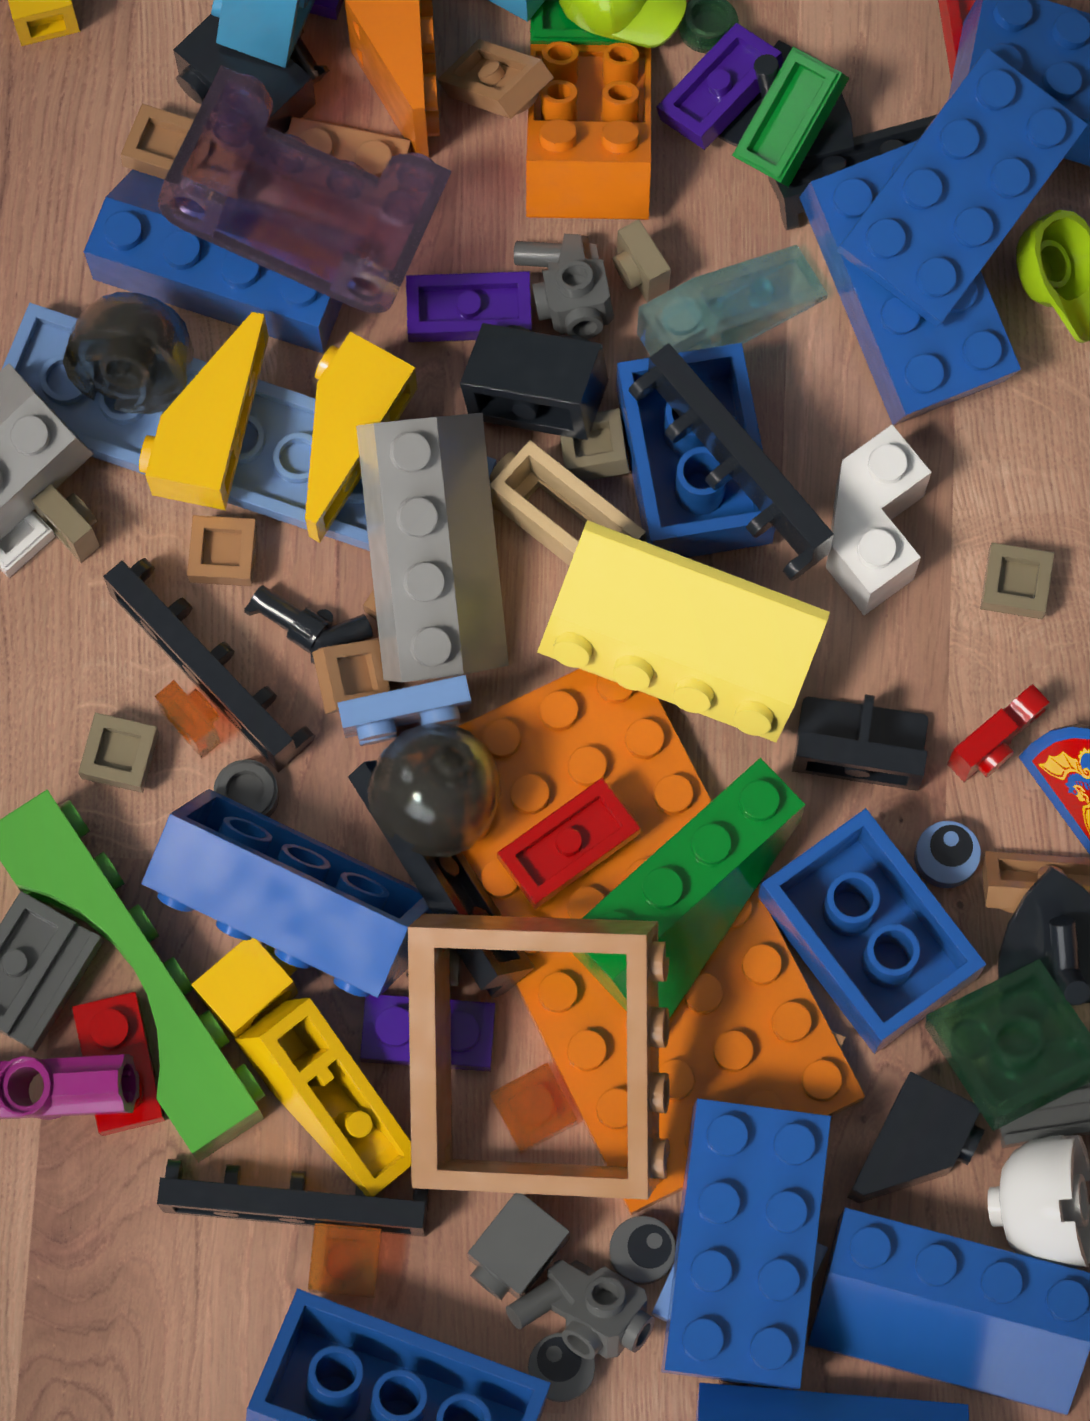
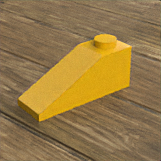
[139,312,269,511]
[305,331,417,543]
[235,998,411,1197]

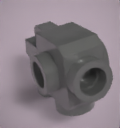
[514,234,614,339]
[506,1260,655,1359]

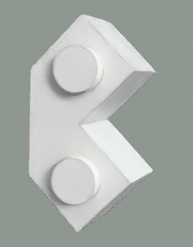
[826,424,931,615]

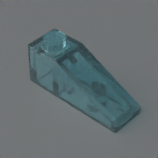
[637,245,828,356]

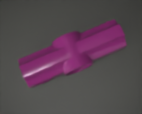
[0,1054,139,1120]

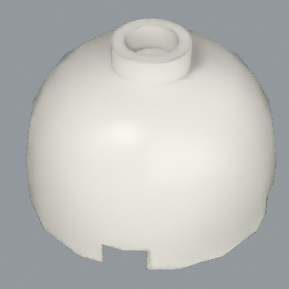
[988,1135,1090,1268]

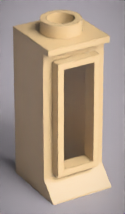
[490,440,646,566]

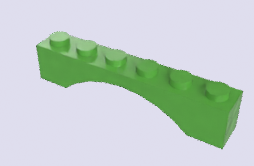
[0,789,266,1163]

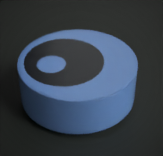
[914,821,981,888]

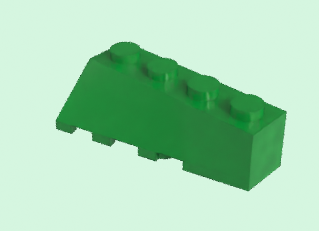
[572,757,806,1019]

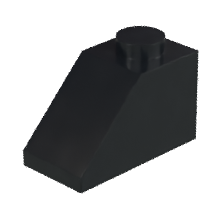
[847,1071,985,1203]

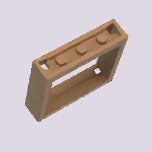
[408,914,670,1200]

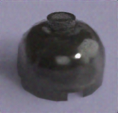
[62,292,194,414]
[367,723,502,857]

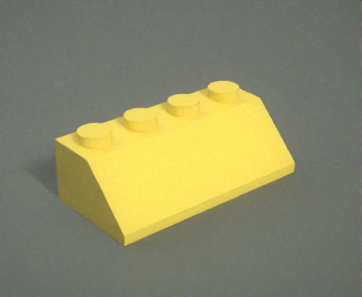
[537,520,830,742]

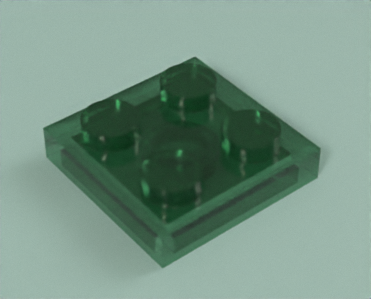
[925,959,1090,1131]

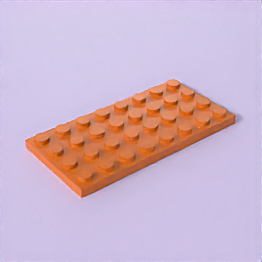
[401,668,865,1216]

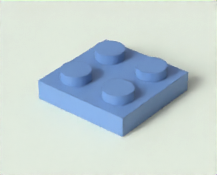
[337,675,471,746]

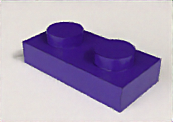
[656,23,784,150]
[406,271,532,342]
[360,994,496,1072]

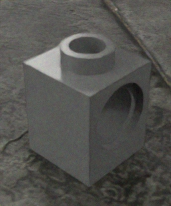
[468,1193,570,1300]

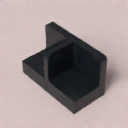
[792,694,928,791]

